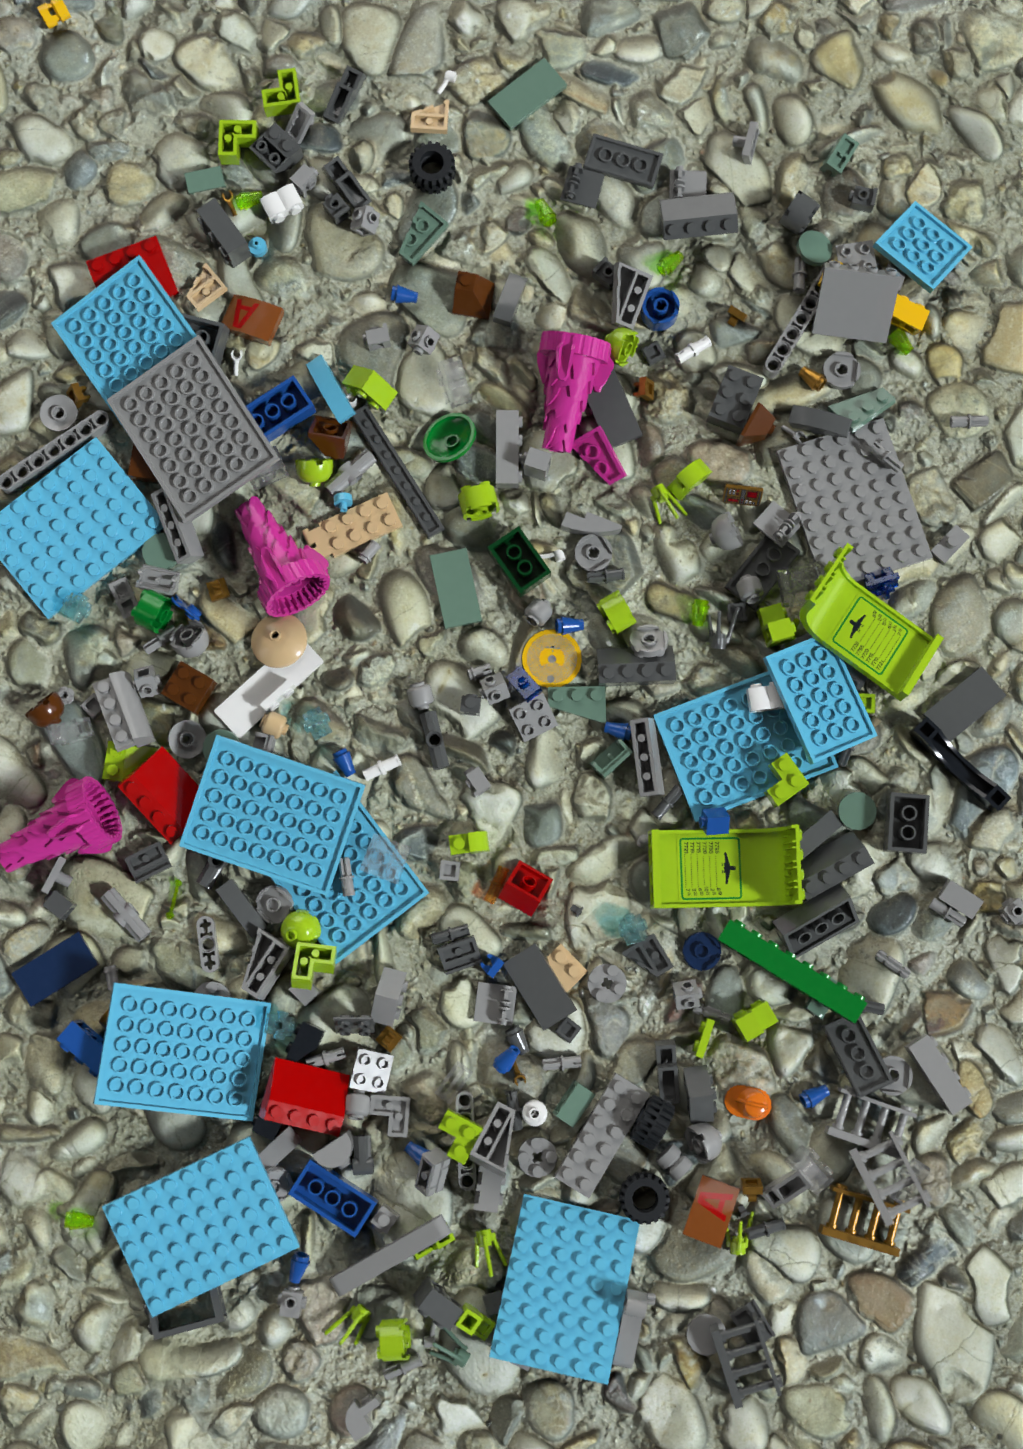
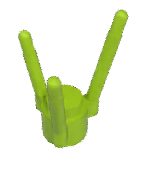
[650,484,688,524]
[725,1211,754,1255]
[474,1228,508,1278]
[324,1303,371,1345]

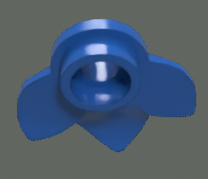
[171,594,202,621]

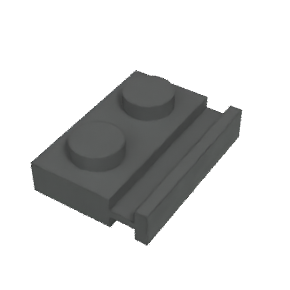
[124,841,173,884]
[437,935,483,975]
[729,1299,776,1345]

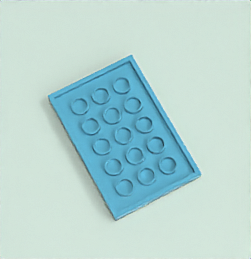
[763,638,878,765]

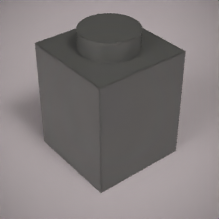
[43,890,77,920]

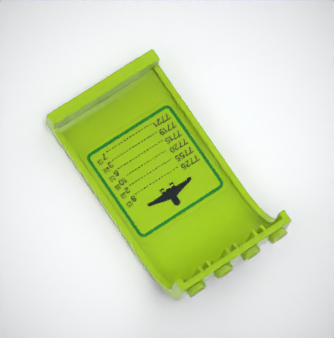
[799,543,944,701]
[648,824,805,909]

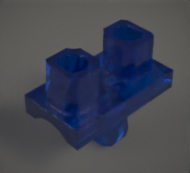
[864,567,900,600]

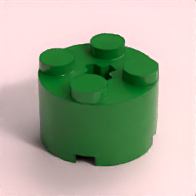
[131,589,174,634]

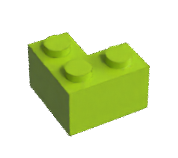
[261,68,301,117]
[218,120,259,165]
[342,365,398,411]
[756,603,796,648]
[764,752,809,808]
[291,942,337,990]
[731,999,779,1042]
[438,1108,483,1165]

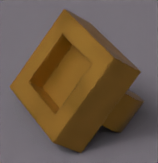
[727,305,748,327]
[633,377,654,401]
[66,383,91,408]
[206,577,231,602]
[376,1026,403,1052]
[740,1178,763,1202]

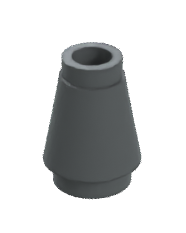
[505,1025,530,1056]

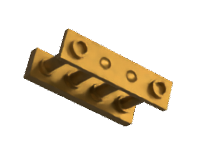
[818,1183,911,1257]

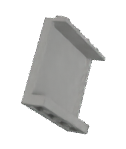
[811,261,901,343]

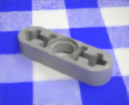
[196,916,220,972]

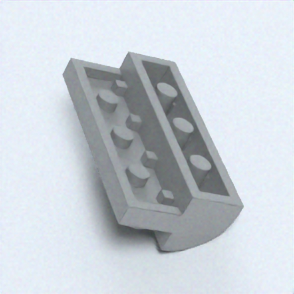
[92,671,156,752]

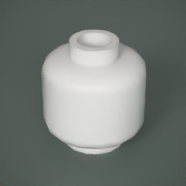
[522,1100,547,1126]

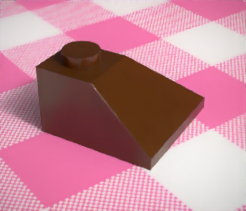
[452,271,495,320]
[736,402,776,447]
[308,415,352,459]

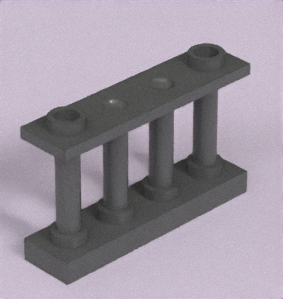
[710,1312,784,1409]

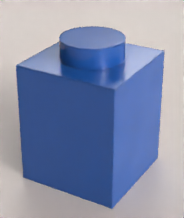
[699,807,730,835]

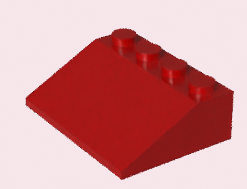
[86,236,179,297]
[118,746,199,844]
[259,1057,350,1137]

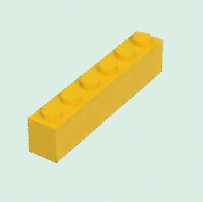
[817,260,930,336]

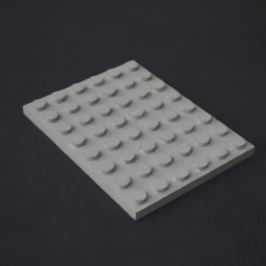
[107,335,281,524]
[776,418,933,582]

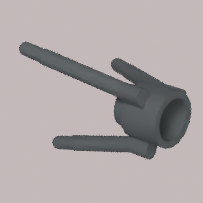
[707,607,740,649]

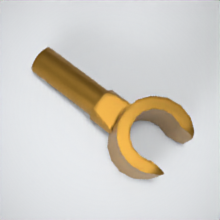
[221,190,237,217]
[512,1061,526,1086]

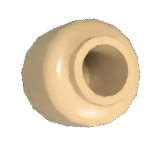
[259,711,289,739]

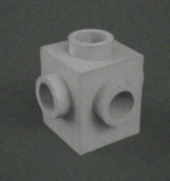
[350,205,380,237]
[407,324,440,356]
[132,665,162,698]
[479,672,511,705]
[998,897,1023,926]
[672,979,703,1010]
[277,1285,307,1319]

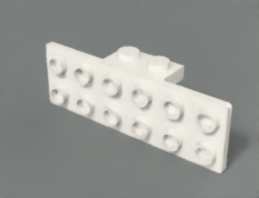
[214,643,324,738]

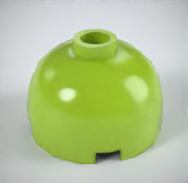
[604,327,639,367]
[295,458,333,487]
[281,909,321,949]

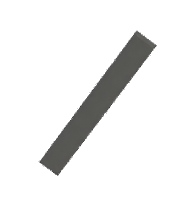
[352,404,445,539]

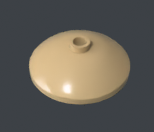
[251,615,307,668]

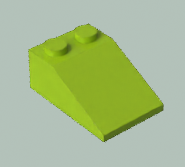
[102,740,170,783]

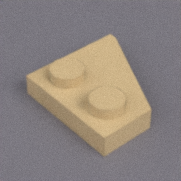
[410,100,449,134]
[186,263,228,312]
[547,944,588,992]

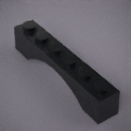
[909,716,1011,814]
[251,1021,326,1141]

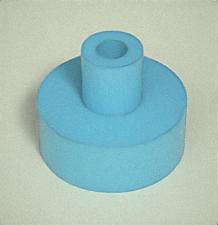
[248,237,267,258]
[333,492,353,512]

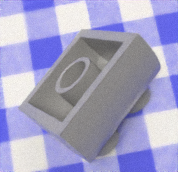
[312,1129,354,1170]

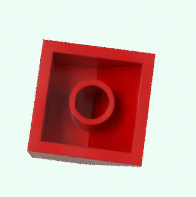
[498,860,553,917]

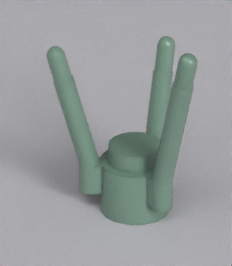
[429,1328,471,1368]

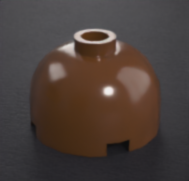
[25,691,65,728]

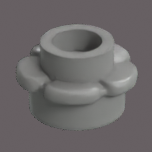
[56,686,74,705]

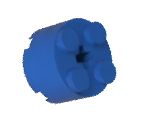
[641,287,680,331]

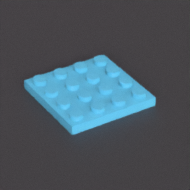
[873,201,972,294]

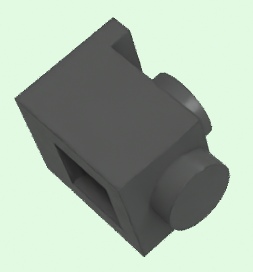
[848,185,878,213]
[322,193,352,225]
[592,257,614,291]
[460,694,482,716]

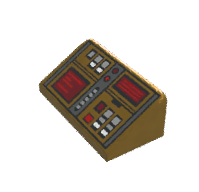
[722,484,763,507]

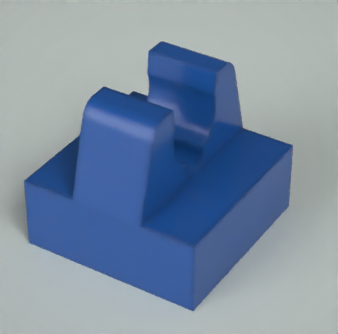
[480,953,505,978]

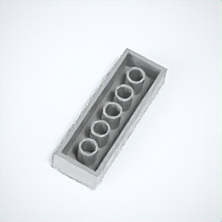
[554,1072,650,1198]

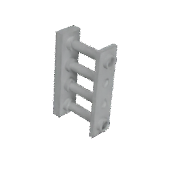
[824,1085,917,1158]
[849,1131,932,1227]

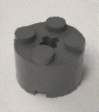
[778,190,821,236]

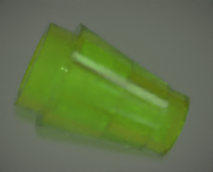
[235,191,263,211]
[534,198,557,227]
[656,250,684,276]
[888,327,914,356]
[691,599,710,627]
[64,1210,94,1230]

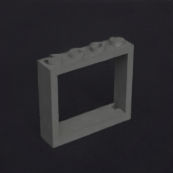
[140,1286,228,1340]

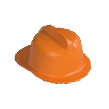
[725,1085,771,1120]

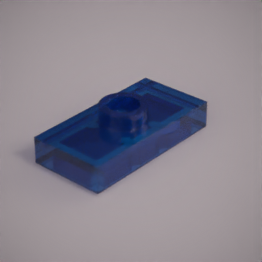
[506,666,542,703]

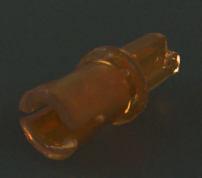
[484,865,510,904]

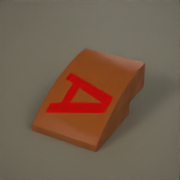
[221,295,285,347]
[683,1175,740,1249]

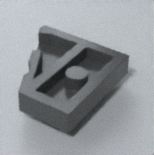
[622,933,674,977]

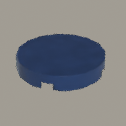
[682,932,721,971]

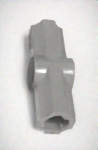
[324,449,377,497]
[101,887,152,942]

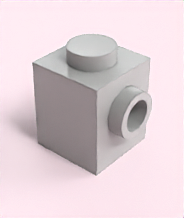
[370,1203,400,1234]

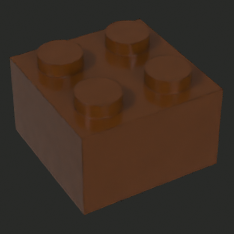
[161,661,217,716]

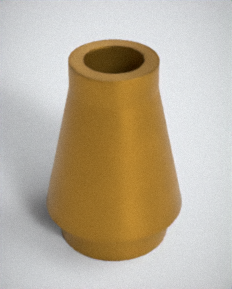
[798,366,827,392]

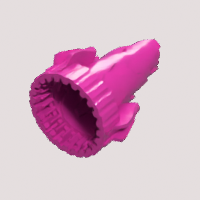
[537,331,614,453]
[235,496,330,617]
[0,776,122,873]

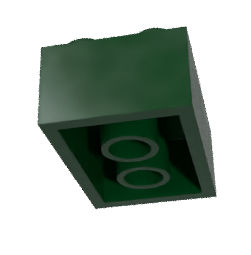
[487,526,551,598]

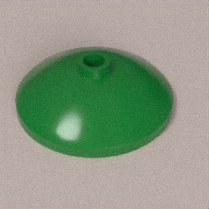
[423,413,476,463]

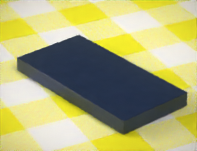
[11,932,99,1007]

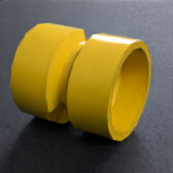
[37,0,71,29]

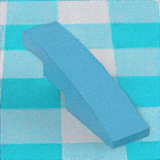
[306,354,356,424]

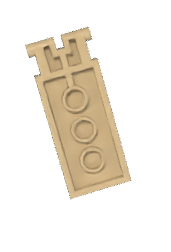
[301,492,403,558]

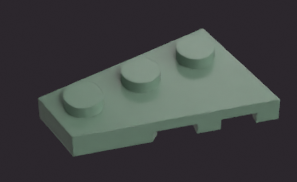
[399,201,449,266]
[827,387,896,433]
[548,686,606,725]

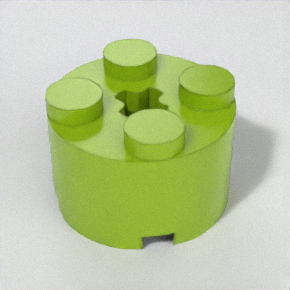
[458,481,500,521]
[596,590,637,634]
[375,1318,411,1362]

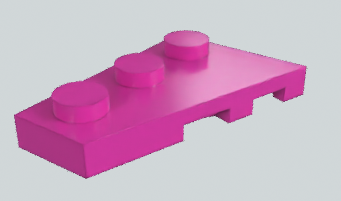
[572,426,627,485]

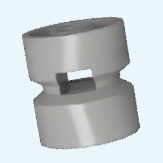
[655,1143,693,1182]

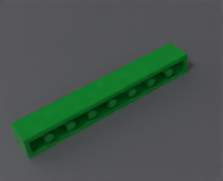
[718,919,867,1025]

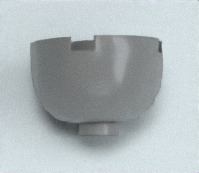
[709,511,743,550]
[169,620,209,658]
[685,1122,722,1164]

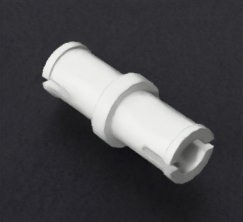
[674,336,712,364]
[362,754,402,782]

